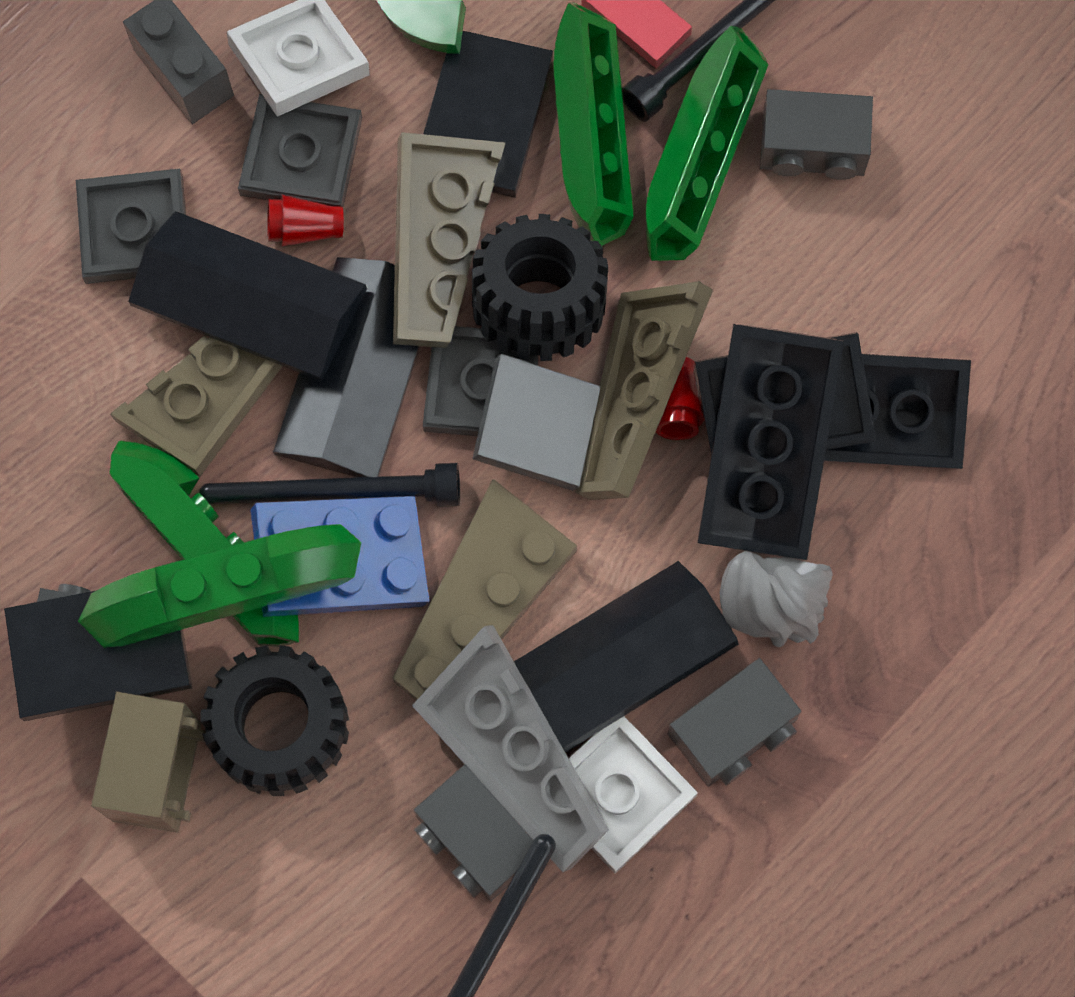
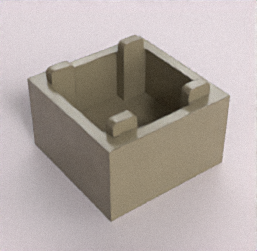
[91,692,206,833]

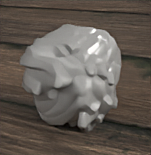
[719,551,833,647]

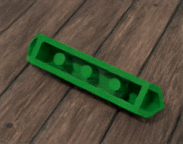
[554,2,634,246]
[646,25,769,261]
[109,441,299,647]
[78,524,361,647]

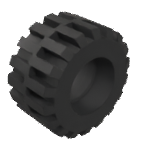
[472,214,608,361]
[201,645,349,796]

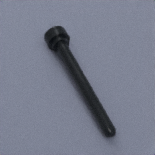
[622,0,775,122]
[199,463,460,507]
[447,834,556,997]

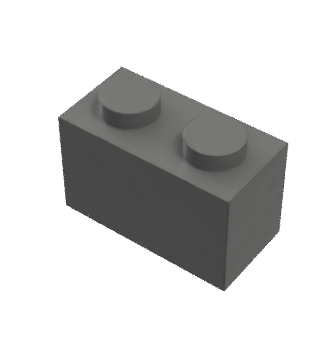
[122,0,234,124]
[760,89,873,180]
[667,658,802,787]
[414,764,534,902]

